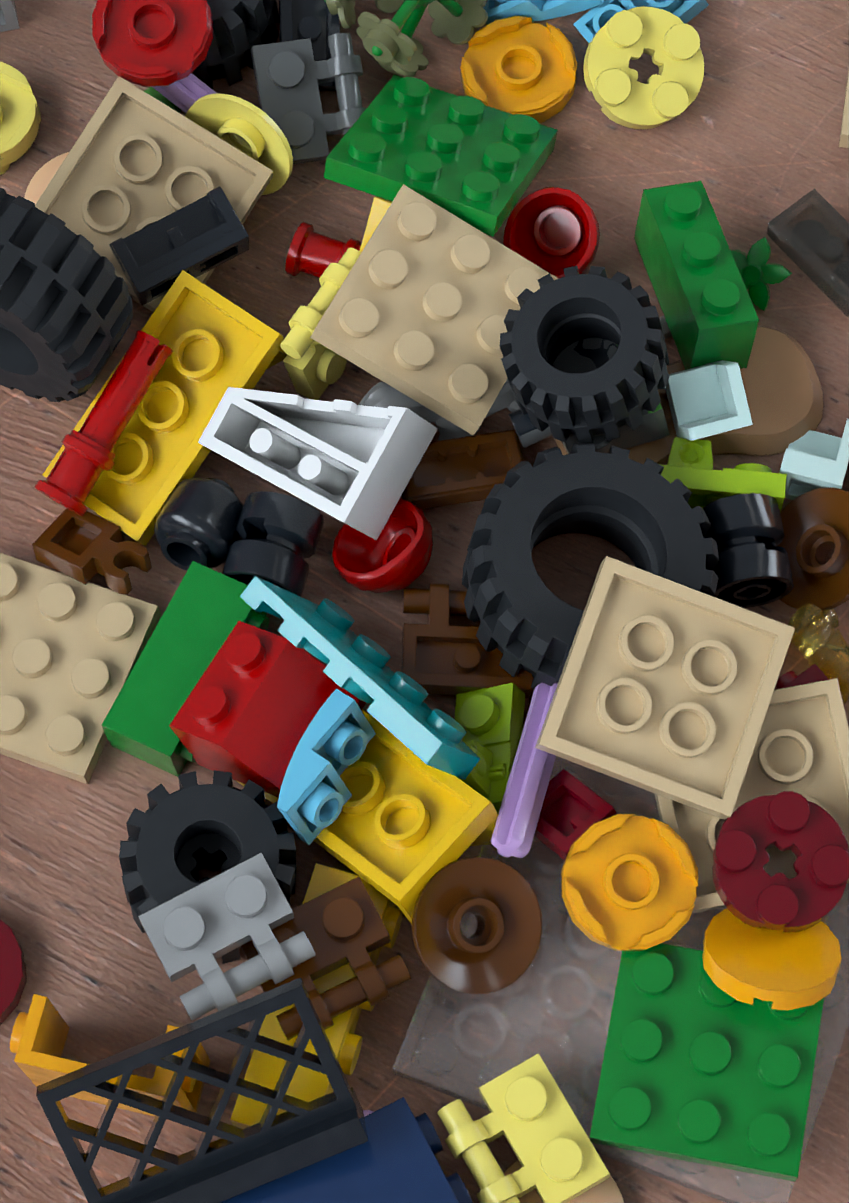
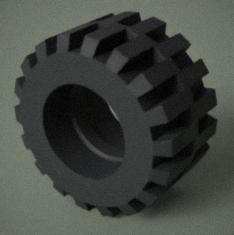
[499,266,669,443]

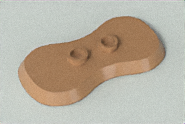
[555,326,824,465]

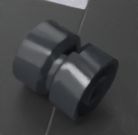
[222,491,324,597]
[703,493,794,608]

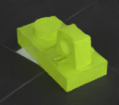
[659,437,787,512]
[454,683,525,813]

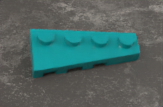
[240,576,480,780]

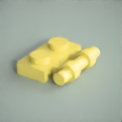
[280,248,361,400]
[437,1053,610,1203]

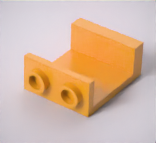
[10,994,211,1117]

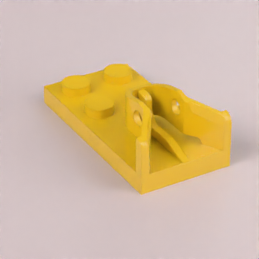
[42,270,287,546]
[235,709,499,925]

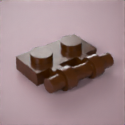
[401,583,532,698]
[241,877,411,1041]

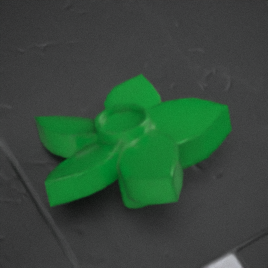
[731,237,792,311]

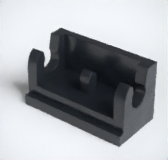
[109,186,249,306]

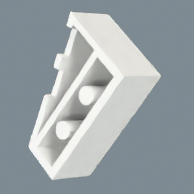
[198,387,438,540]

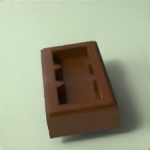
[401,429,524,510]

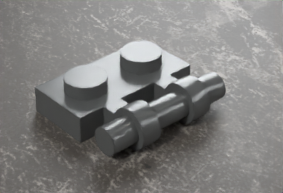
[251,33,366,164]

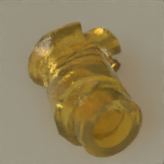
[788,604,849,705]

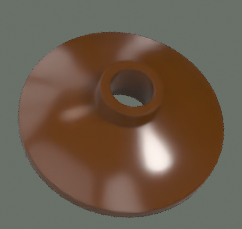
[778,488,849,612]
[412,857,542,994]

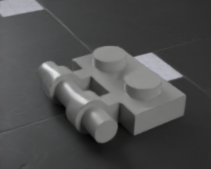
[138,853,316,1021]

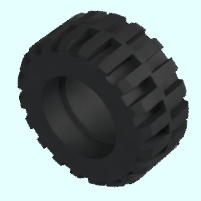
[0,188,133,402]
[462,443,719,689]

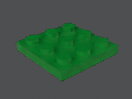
[324,74,558,237]
[589,943,824,1182]

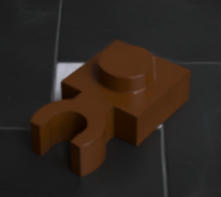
[32,508,152,594]

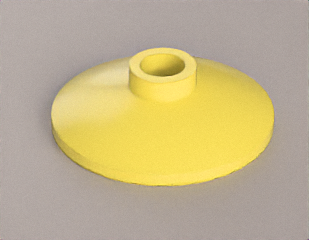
[185,93,293,195]

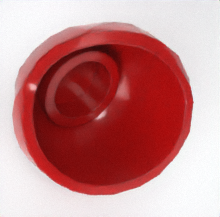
[503,187,600,278]
[332,499,433,593]

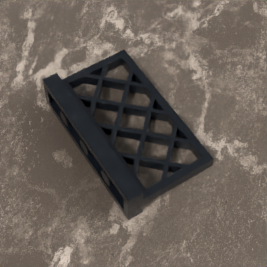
[36,978,369,1203]

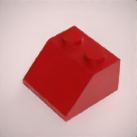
[169,621,366,798]

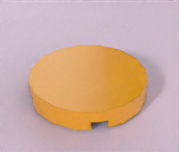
[460,16,578,123]
[561,814,698,951]
[702,908,842,1011]

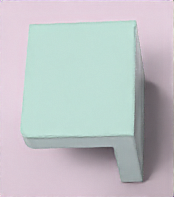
[665,360,753,441]
[779,418,849,500]

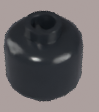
[154,477,243,571]

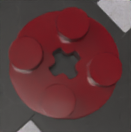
[712,791,849,932]

